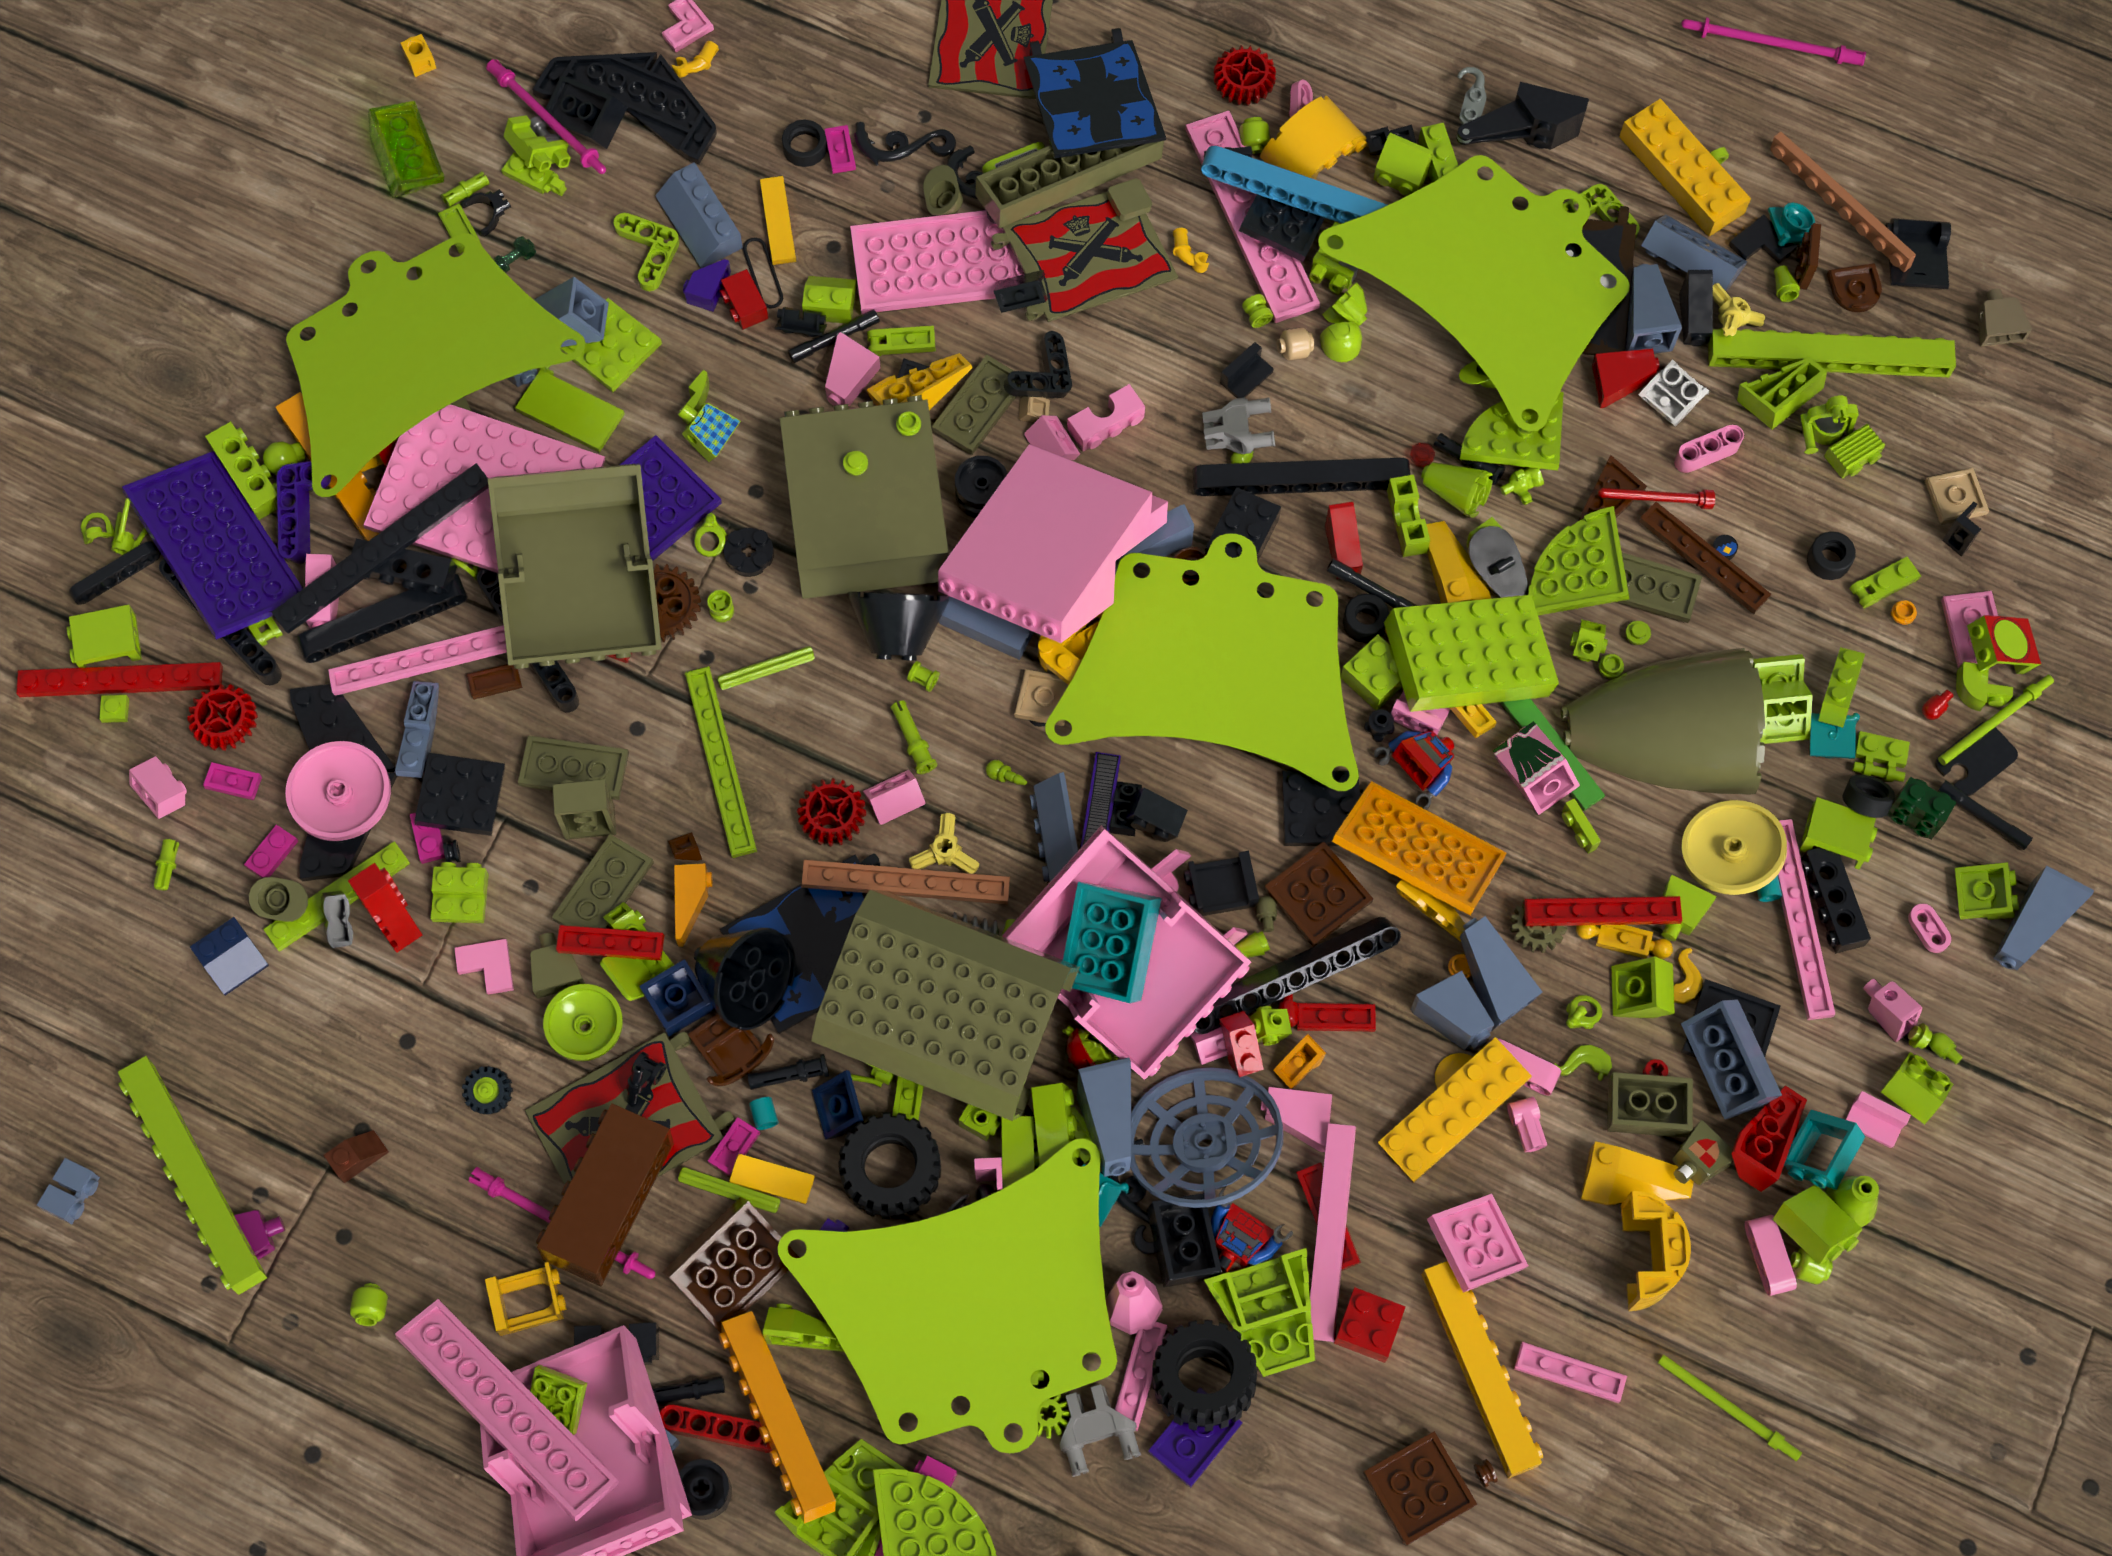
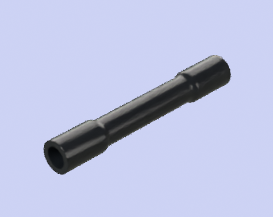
[788,309,880,363]
[1326,558,1418,608]
[1937,780,2033,850]

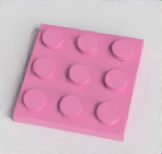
[1427,1194,1528,1293]

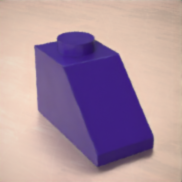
[683,259,731,312]

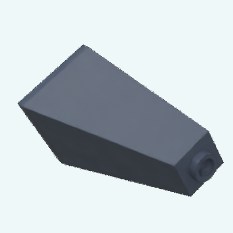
[1625,264,1682,354]
[1994,866,2094,971]
[1460,916,1542,1032]
[1077,1058,1131,1177]

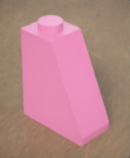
[825,332,880,407]
[305,554,339,629]
[1261,1087,1332,1152]

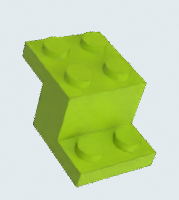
[1752,654,1813,744]

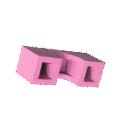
[1067,384,1145,451]

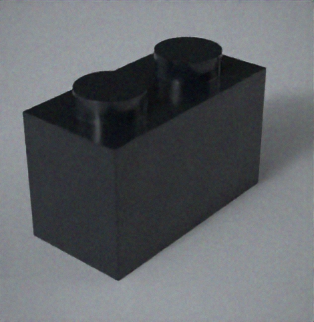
[1124,788,1188,842]

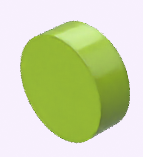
[1710,147,1729,164]

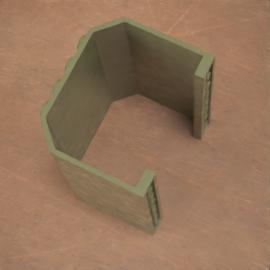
[811,890,1080,1121]

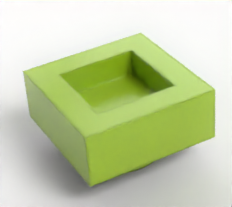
[99,695,129,723]

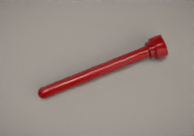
[1598,488,1715,510]

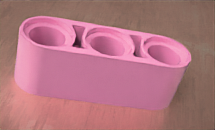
[1674,425,1744,473]
[1491,1038,1562,1096]
[1745,1215,1797,1296]

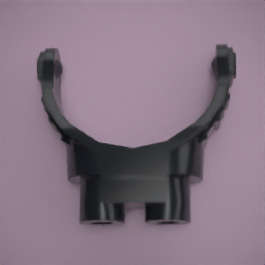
[461,189,511,236]

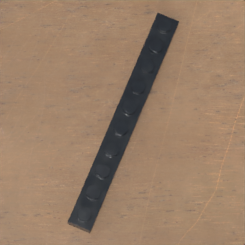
[272,463,489,634]

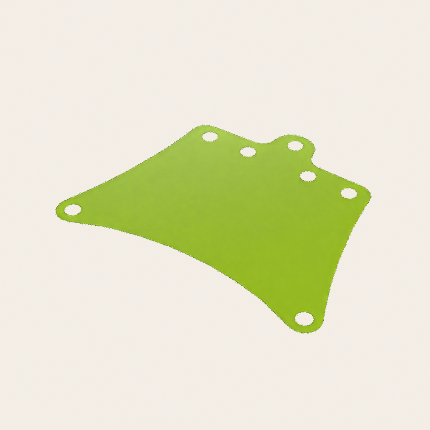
[1318,155,1630,432]
[286,233,586,497]
[1045,534,1359,791]
[778,1138,1117,1454]

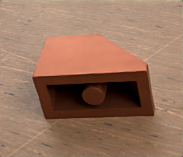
[323,1130,389,1183]

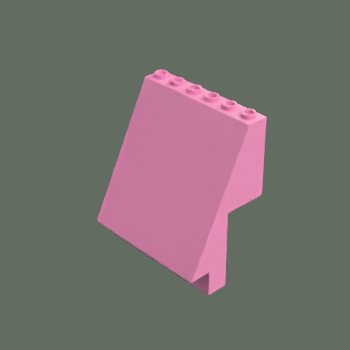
[938,444,1168,643]
[1002,825,1251,1080]
[480,1325,692,1556]

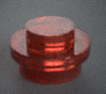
[1410,443,1435,467]

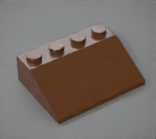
[662,1197,800,1333]

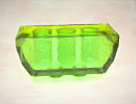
[368,101,445,198]

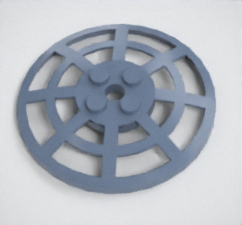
[1130,1068,1283,1208]

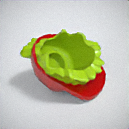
[1062,1026,1118,1070]

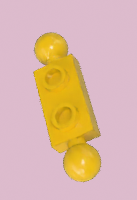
[1576,925,1673,959]

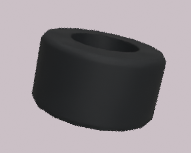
[1807,531,1856,580]
[1343,593,1389,643]

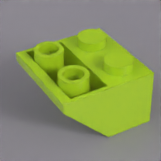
[1881,1052,1954,1125]

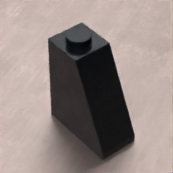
[1679,270,1713,346]

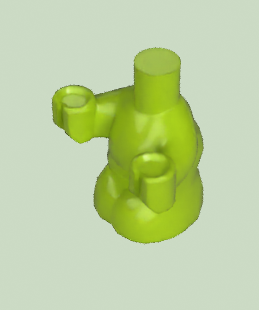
[1500,467,1544,505]

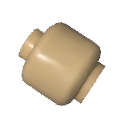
[1276,328,1314,360]

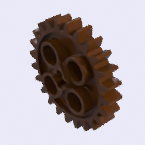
[654,564,701,642]

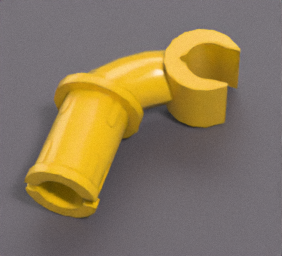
[672,41,719,78]
[1172,227,1209,273]

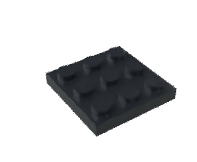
[1239,194,1325,262]
[414,753,505,836]
[1282,770,1360,846]
[1681,979,1781,1058]

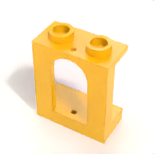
[485,1262,567,1336]

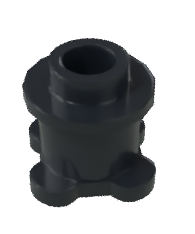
[1364,709,1395,742]

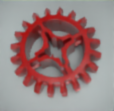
[1213,45,1276,106]
[187,684,258,751]
[797,778,867,847]

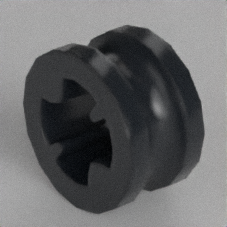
[443,840,461,863]

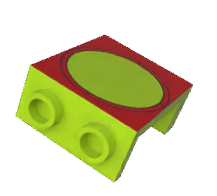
[1967,615,2041,674]

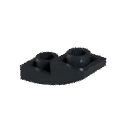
[1110,781,1142,836]

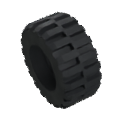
[838,1112,941,1220]
[1152,1319,1257,1431]

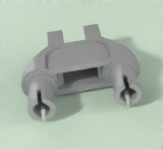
[1202,397,1275,454]
[1060,1384,1141,1477]

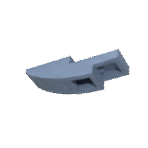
[395,681,439,778]

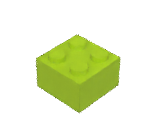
[1341,634,1402,710]

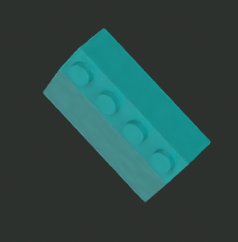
[1063,882,1162,1003]

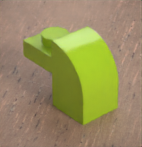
[1956,662,2013,711]

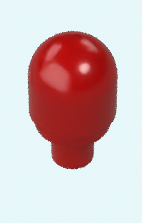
[1922,690,1954,720]
[1278,994,1299,1028]

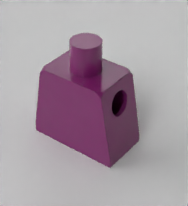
[234,1210,285,1260]

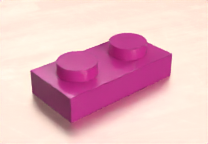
[825,125,856,174]
[203,762,262,800]
[410,813,445,864]
[244,824,298,878]
[708,1117,760,1177]

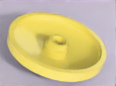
[1682,800,1787,895]

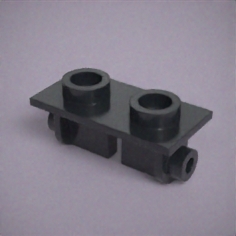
[775,307,827,337]

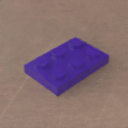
[1148,1388,1243,1488]

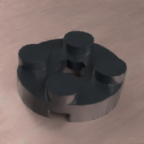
[724,528,774,577]

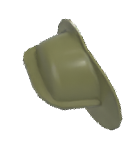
[923,165,963,216]
[249,877,308,922]

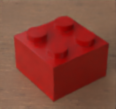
[1334,1287,1406,1363]

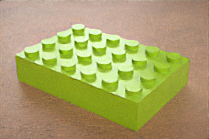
[1384,595,1559,712]

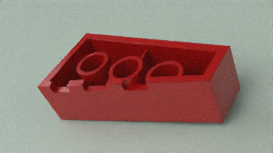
[348,863,423,953]

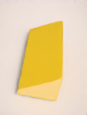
[729,1154,815,1204]

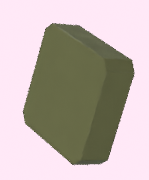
[1107,178,1152,221]

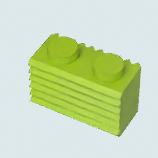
[1824,424,1885,478]

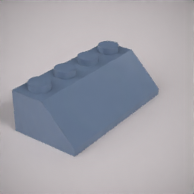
[655,162,743,268]
[1641,214,1748,291]
[1029,772,1078,883]
[1681,1000,1782,1119]

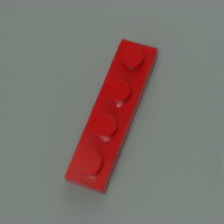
[556,925,665,961]
[1296,1162,1361,1271]

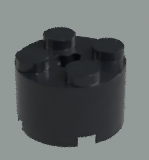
[679,1459,732,1520]

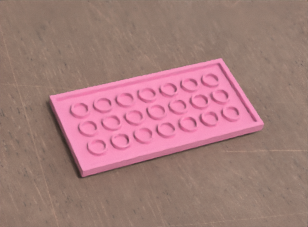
[850,210,1040,314]

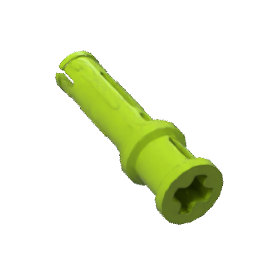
[891,700,938,775]

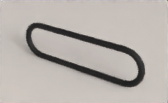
[743,237,784,309]

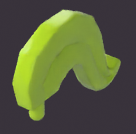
[1554,1045,1612,1081]

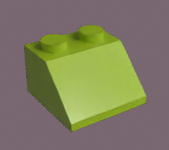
[1373,133,1433,196]
[802,276,857,324]
[1611,956,1675,1018]

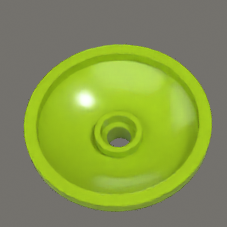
[543,984,623,1061]

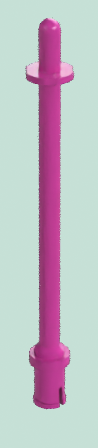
[1681,17,1866,67]
[486,59,606,174]
[469,1167,656,1279]

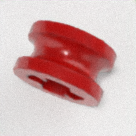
[1643,1059,1668,1076]

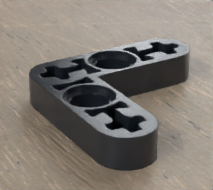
[1003,331,1072,398]

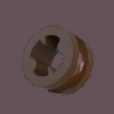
[1474,1459,1498,1488]

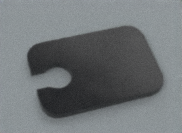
[1935,722,2018,796]

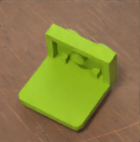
[600,931,674,1001]

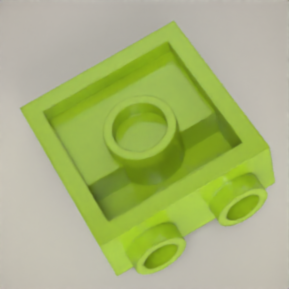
[431,862,489,923]
[1955,862,2019,920]

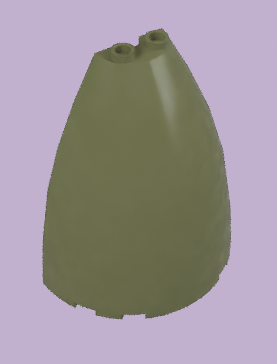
[1561,648,1765,794]

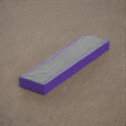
[1081,752,1121,847]

